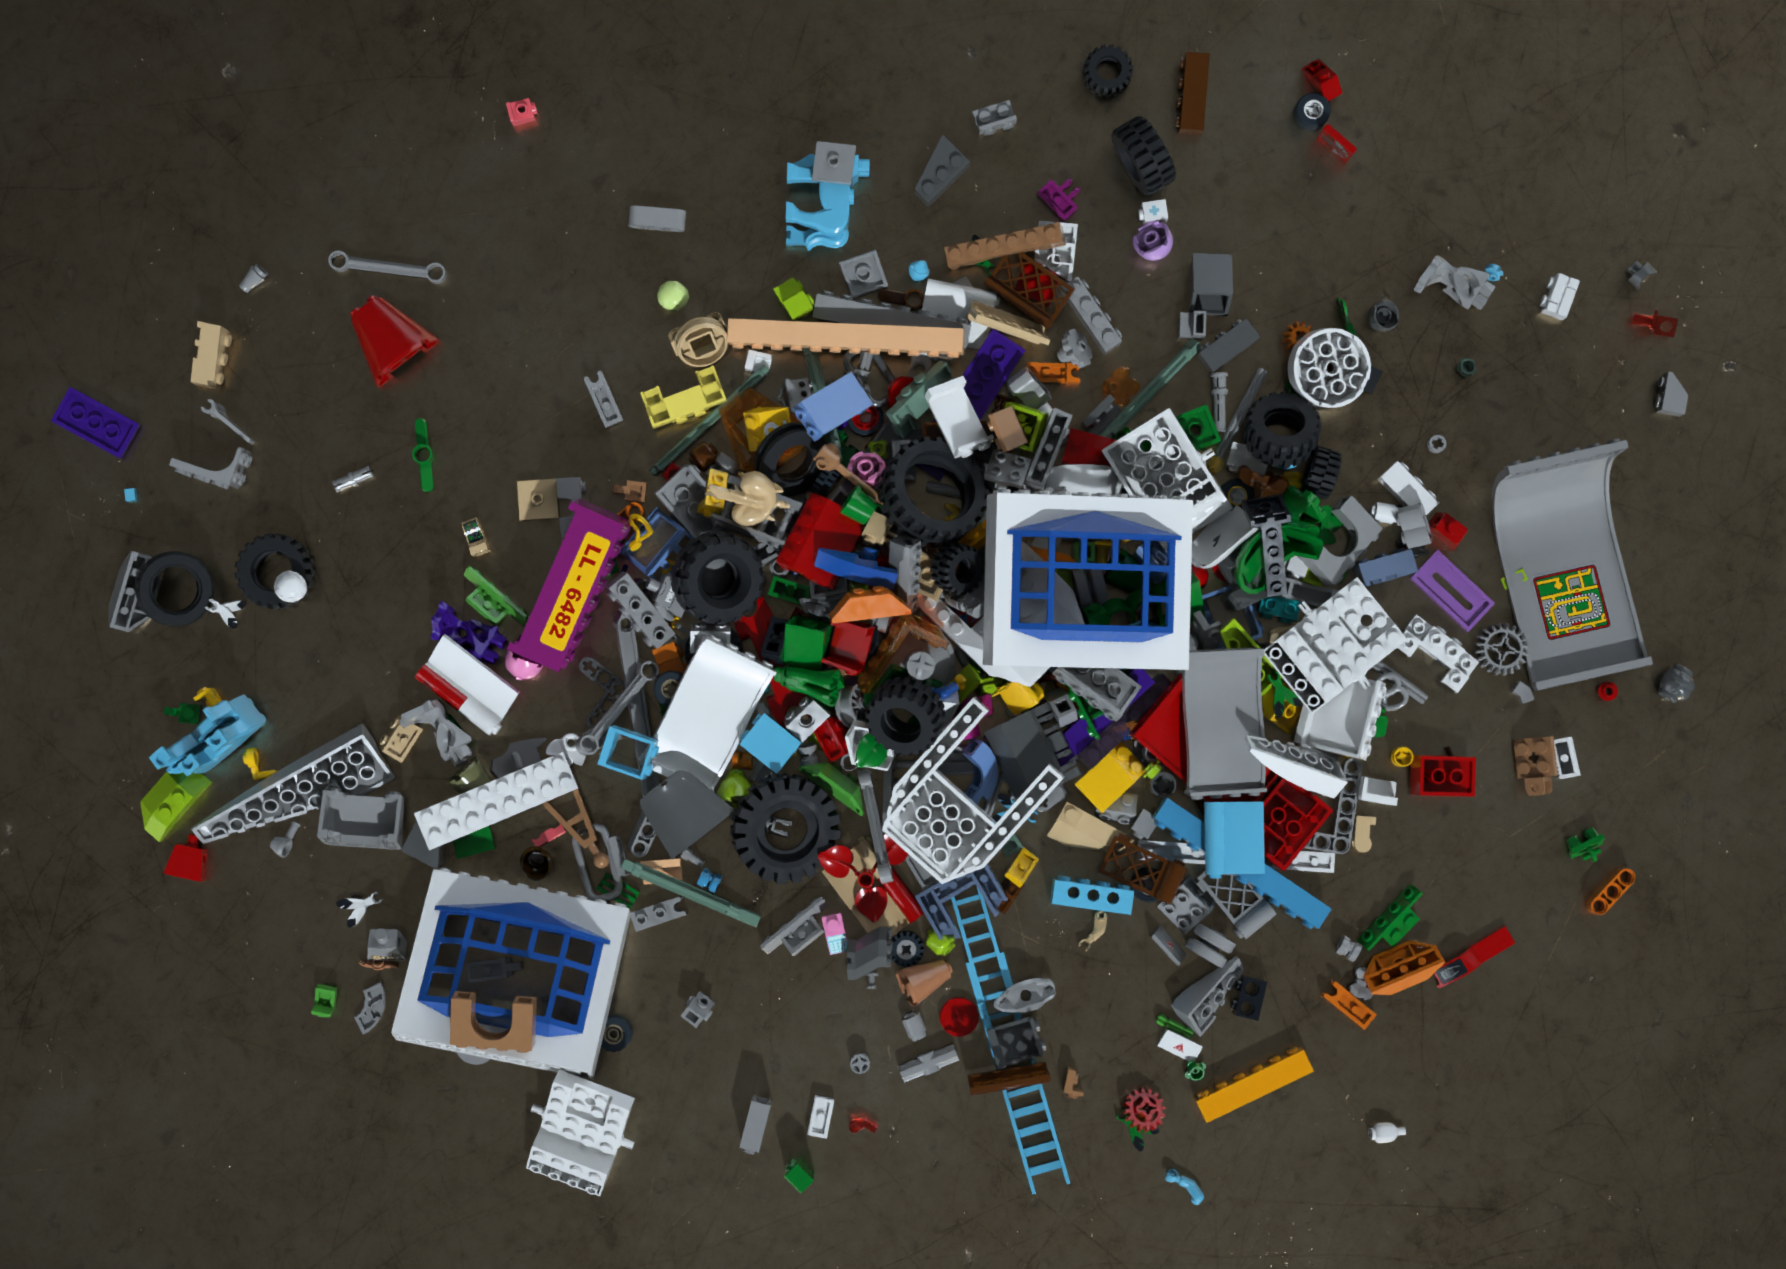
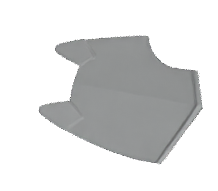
[490,738,547,779]

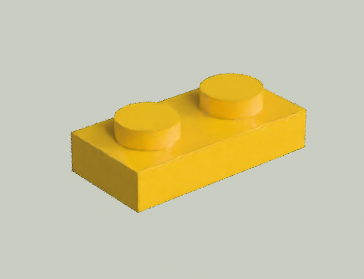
[1004,847,1039,888]

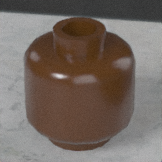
[688,442,718,471]

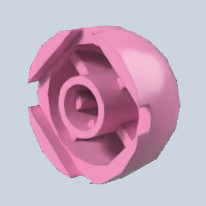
[504,650,543,680]

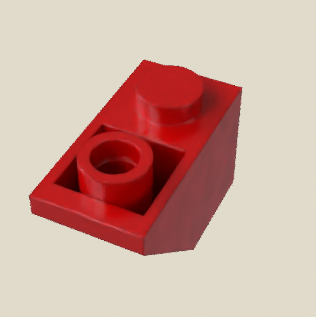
[1302,59,1342,101]

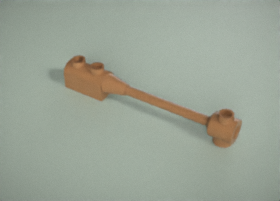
[813,443,943,555]

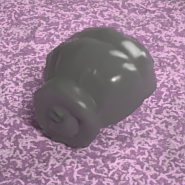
[1657,664,1695,703]

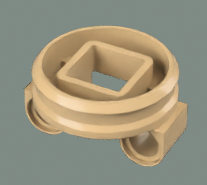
[668,312,728,367]

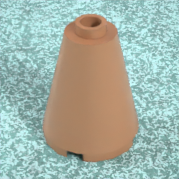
[896,959,953,1007]

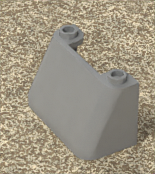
[317,788,404,850]

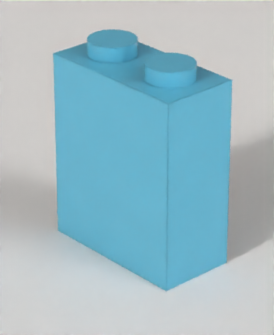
[739,713,802,774]

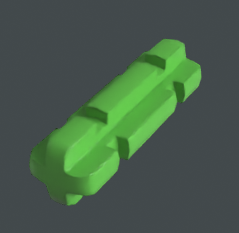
[1156,1013,1194,1039]

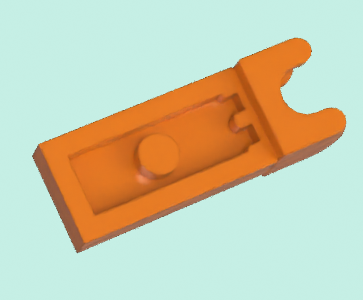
[1026,362,1080,385]
[1321,980,1377,1030]

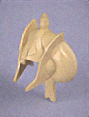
[705,471,790,526]

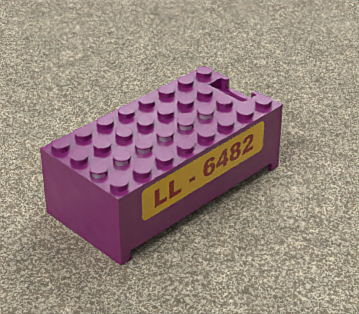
[507,498,632,672]

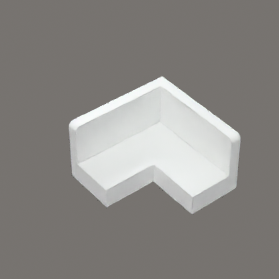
[845,720,897,771]
[1357,776,1398,806]

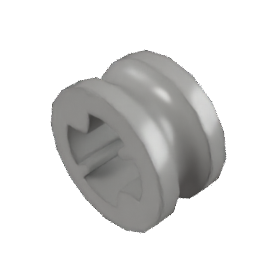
[1427,435,1447,453]

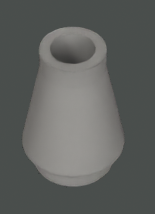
[239,264,268,293]

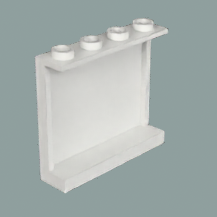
[1293,679,1386,760]

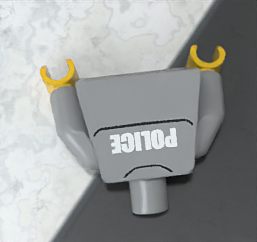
[645,571,685,628]

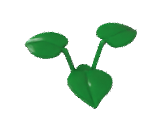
[856,677,920,768]

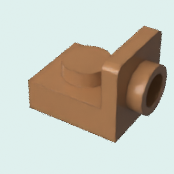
[1062,1067,1084,1099]

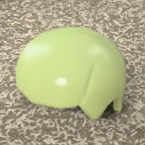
[657,281,689,311]

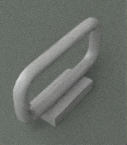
[572,823,631,901]

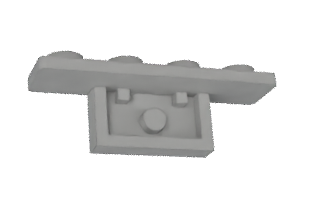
[760,897,829,956]

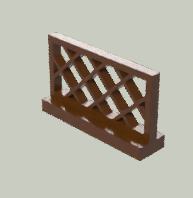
[984,252,1075,328]
[968,1061,1051,1096]

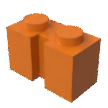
[652,642,688,674]

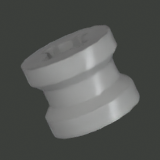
[850,1052,870,1074]

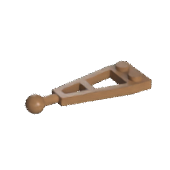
[542,783,609,868]

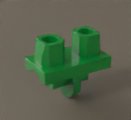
[1567,827,1605,863]

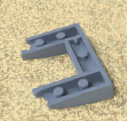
[915,863,1008,940]

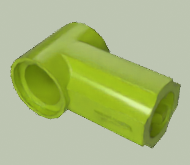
[975,676,1008,696]

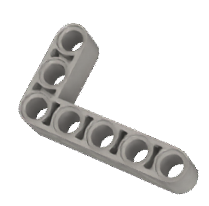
[1304,758,1362,854]

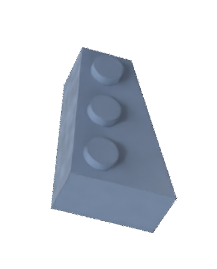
[1352,547,1418,587]

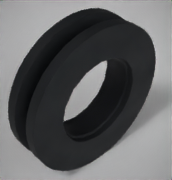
[754,422,827,497]

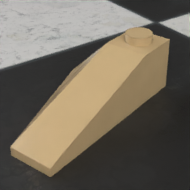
[1047,801,1134,855]

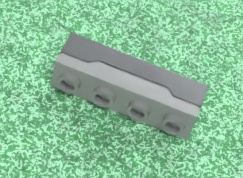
[889,533,922,617]

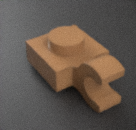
[612,480,647,503]

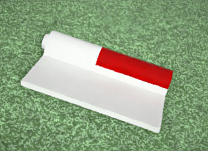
[415,634,520,736]

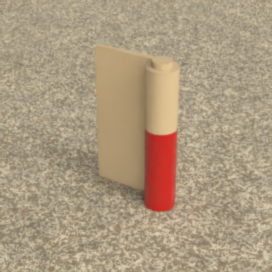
[821,835,924,937]

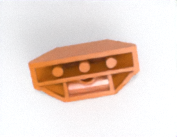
[829,586,912,623]
[1363,940,1445,995]

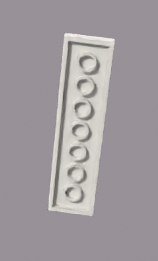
[414,752,578,850]

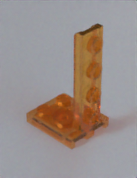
[857,614,950,694]

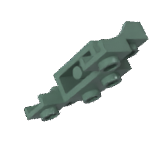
[886,360,953,440]

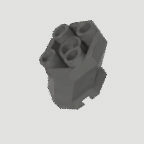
[847,926,893,980]

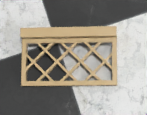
[966,299,1050,345]

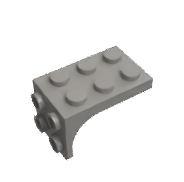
[169,447,252,489]

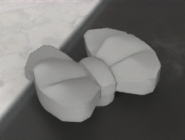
[1348,967,1373,1000]

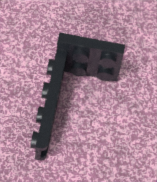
[1241,494,1291,597]

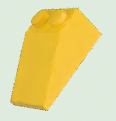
[1075,741,1146,813]

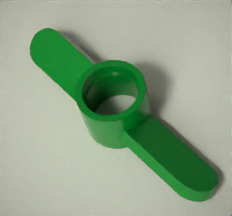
[412,418,434,492]

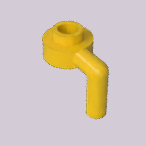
[243,747,276,780]

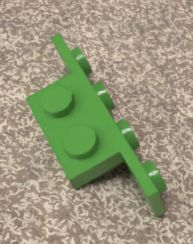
[464,566,528,626]

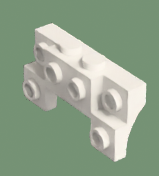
[1397,614,1479,693]

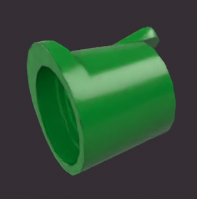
[839,484,883,525]

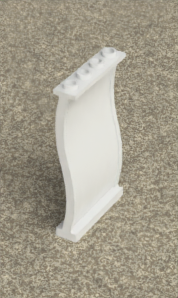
[639,634,777,792]

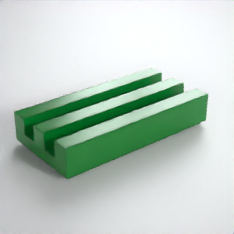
[596,872,640,909]

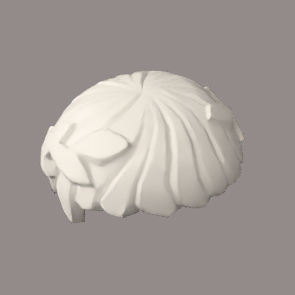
[274,570,307,602]

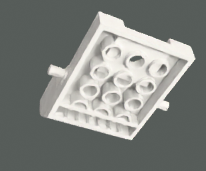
[1101,408,1233,550]
[1264,577,1408,714]
[526,1069,635,1196]

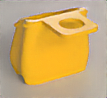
[991,681,1044,715]

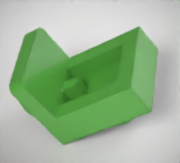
[311,984,337,1017]

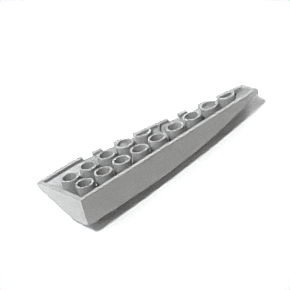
[191,723,395,844]

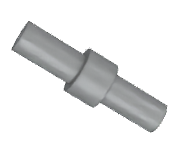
[680,848,705,868]

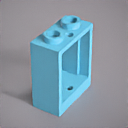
[598,725,660,780]

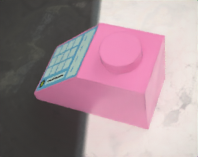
[821,912,848,955]

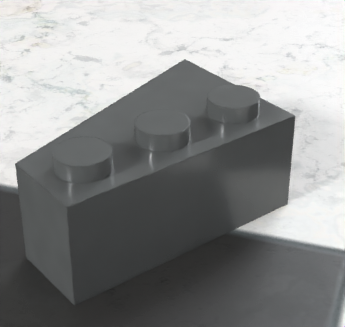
[914,134,970,207]

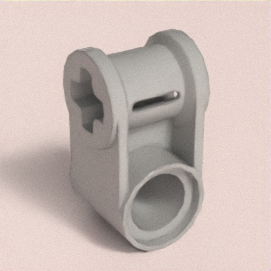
[1036,784,1070,812]

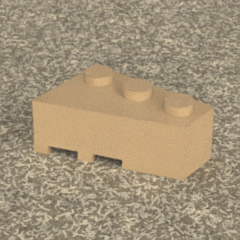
[190,321,232,389]

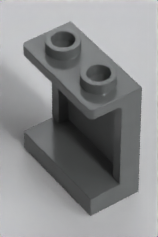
[986,1015,1046,1070]

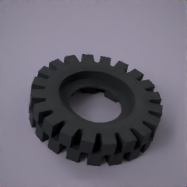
[730,773,841,884]

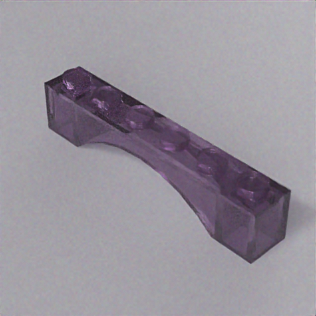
[1075,673,1171,769]

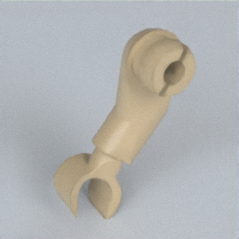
[1078,911,1107,951]

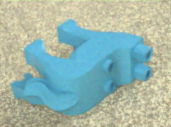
[786,154,870,251]
[149,694,266,776]

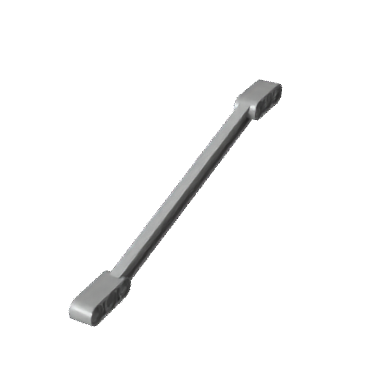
[613,578,659,858]

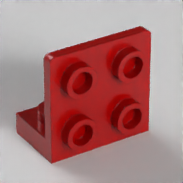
[813,715,849,763]

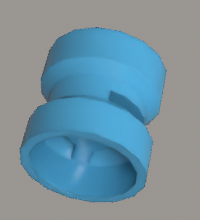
[696,868,722,894]

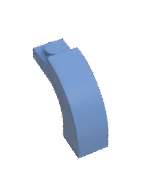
[961,738,998,805]

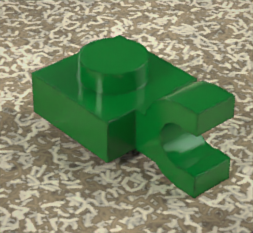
[163,703,202,725]

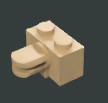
[859,511,898,549]

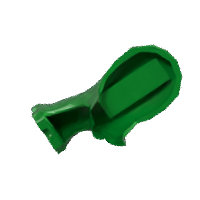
[1234,486,1327,594]

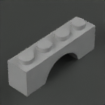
[1279,577,1340,608]

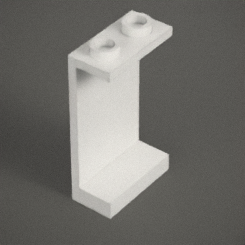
[924,376,994,458]

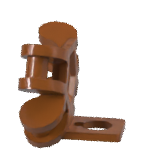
[1237,465,1289,498]

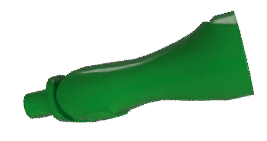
[774,666,840,707]

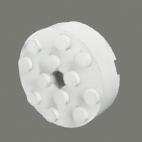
[1288,328,1371,408]

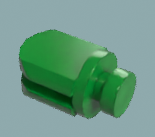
[1374,708,1388,738]

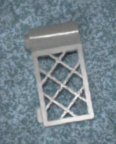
[1196,871,1276,939]

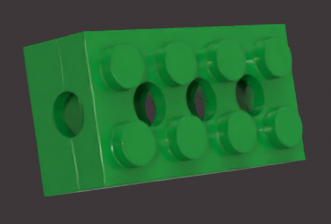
[1140,404,1221,452]

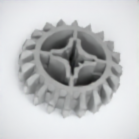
[1474,623,1529,676]

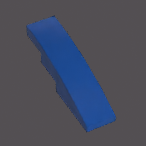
[814,548,898,590]

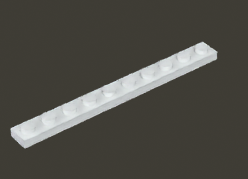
[1136,840,1335,873]

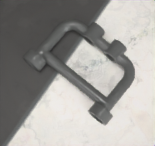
[843,350,896,407]

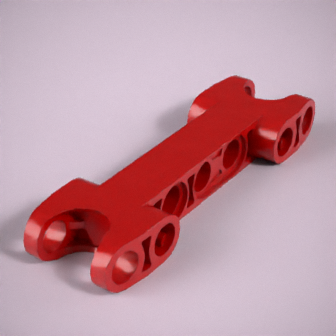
[733,595,811,729]

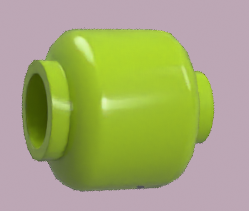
[926,927,955,956]

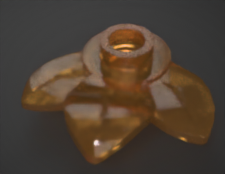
[1102,366,1140,406]

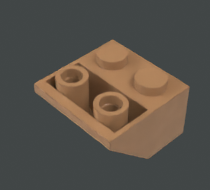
[987,406,1028,452]

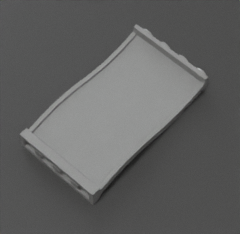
[1182,647,1267,800]

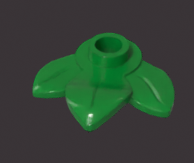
[1317,505,1343,544]

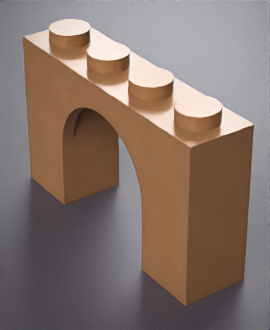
[450,991,537,1053]

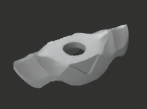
[993,978,1056,1012]

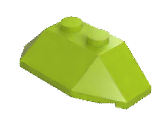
[140,771,212,842]

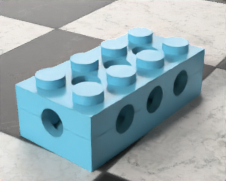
[1049,875,1134,915]

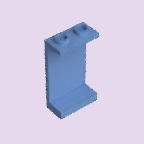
[793,372,873,442]

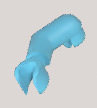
[1164,1169,1204,1205]

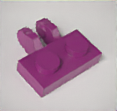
[1037,178,1081,222]

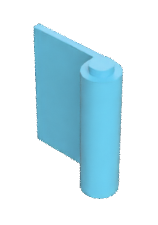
[1204,802,1265,879]

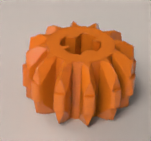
[1282,321,1312,350]

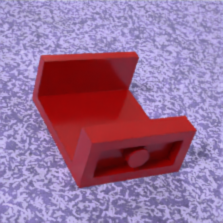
[821,621,875,676]

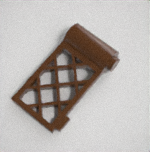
[1099,834,1187,905]

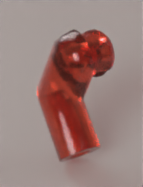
[849,1116,879,1133]

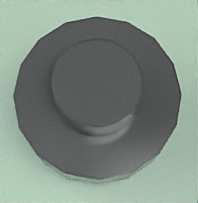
[1627,261,1658,290]

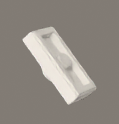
[807,1095,834,1139]

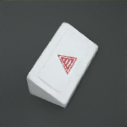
[1157,1028,1203,1061]

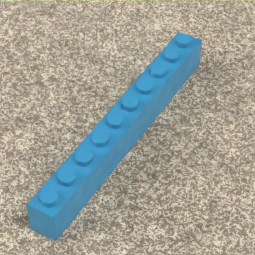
[1151,798,1331,929]

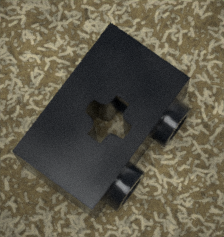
[761,616,789,665]

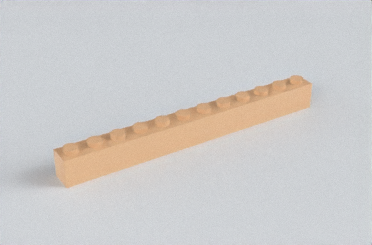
[727,318,965,358]

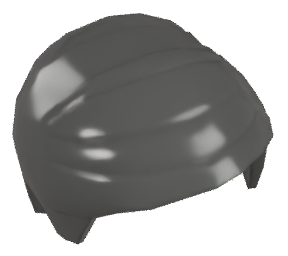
[1367,299,1399,332]

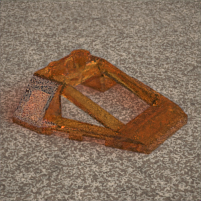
[719,387,804,473]

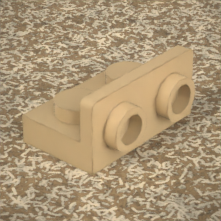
[378,714,423,763]

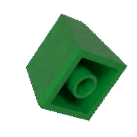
[784,614,833,671]

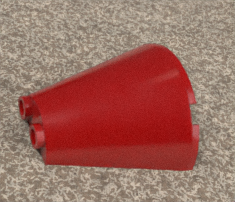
[350,295,440,388]

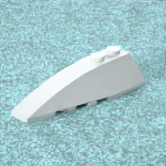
[1245,735,1348,798]

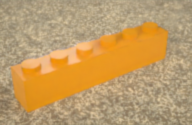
[1194,1047,1314,1123]

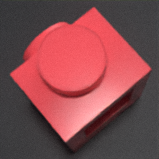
[506,98,538,126]

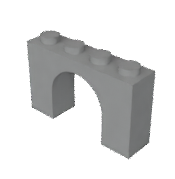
[1297,495,1383,586]

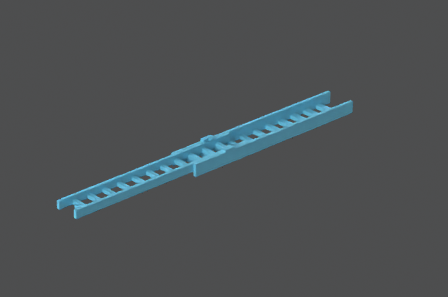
[951,886,1070,1194]

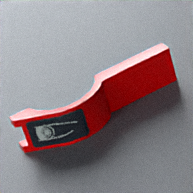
[1434,926,1515,988]

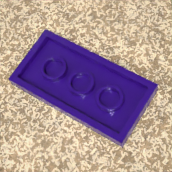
[51,387,140,459]

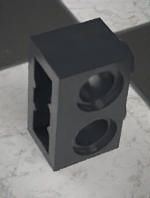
[1231,975,1267,1021]

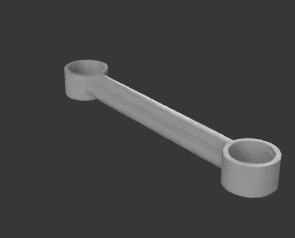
[328,251,447,284]
[576,661,659,755]
[858,768,894,884]

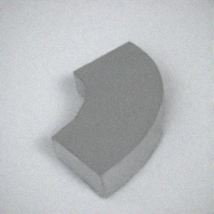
[354,981,386,1035]

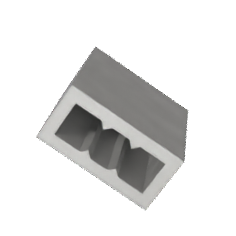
[739,1095,773,1154]

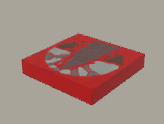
[1317,124,1357,163]

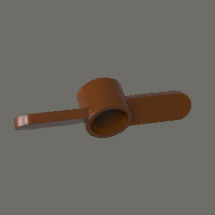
[877,288,924,311]

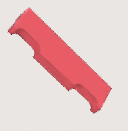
[532,824,566,847]

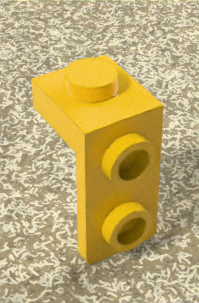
[697,469,728,517]

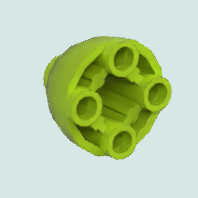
[716,769,751,809]

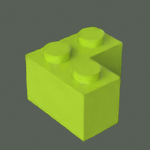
[773,277,814,322]
[1004,402,1049,452]

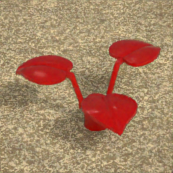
[818,834,908,923]

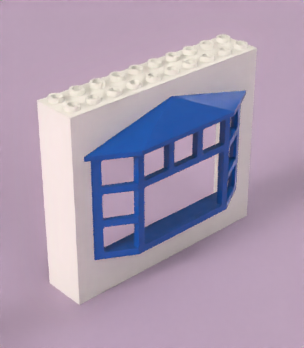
[983,489,1193,670]
[391,868,631,1080]

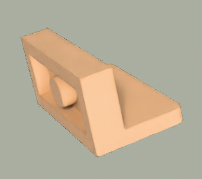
[640,858,683,884]

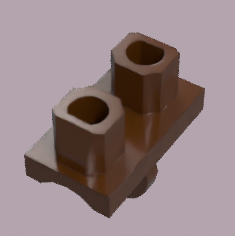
[997,877,1024,914]

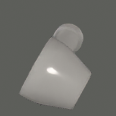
[270,821,301,858]

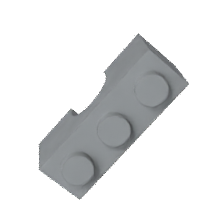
[556,477,586,539]

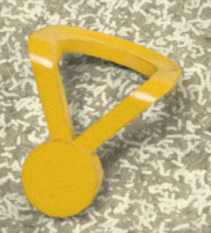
[628,513,653,551]

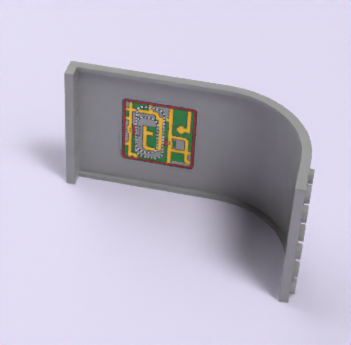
[1492,438,1653,692]

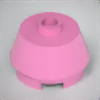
[847,451,886,489]

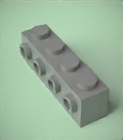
[1060,277,1122,355]
[605,572,675,649]

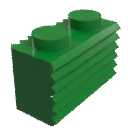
[784,1158,815,1194]

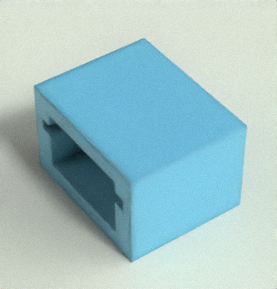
[124,488,137,502]

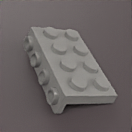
[654,464,734,538]
[1052,667,1142,722]

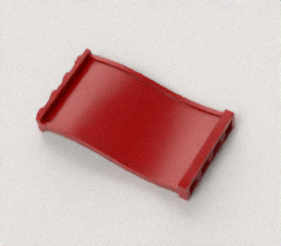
[1129,673,1282,802]

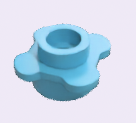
[1484,264,1504,281]

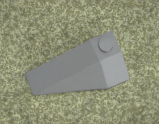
[1171,956,1245,1037]

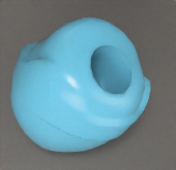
[908,260,930,281]

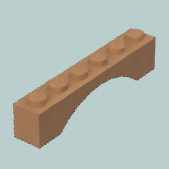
[944,222,1066,270]

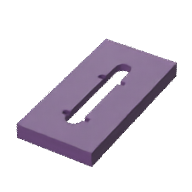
[1410,549,1495,632]

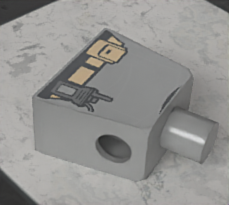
[367,928,408,960]

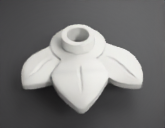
[546,733,586,767]

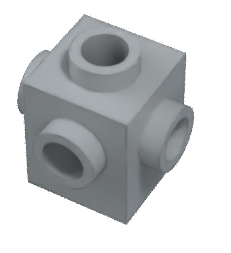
[681,991,715,1028]

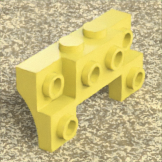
[640,365,727,429]

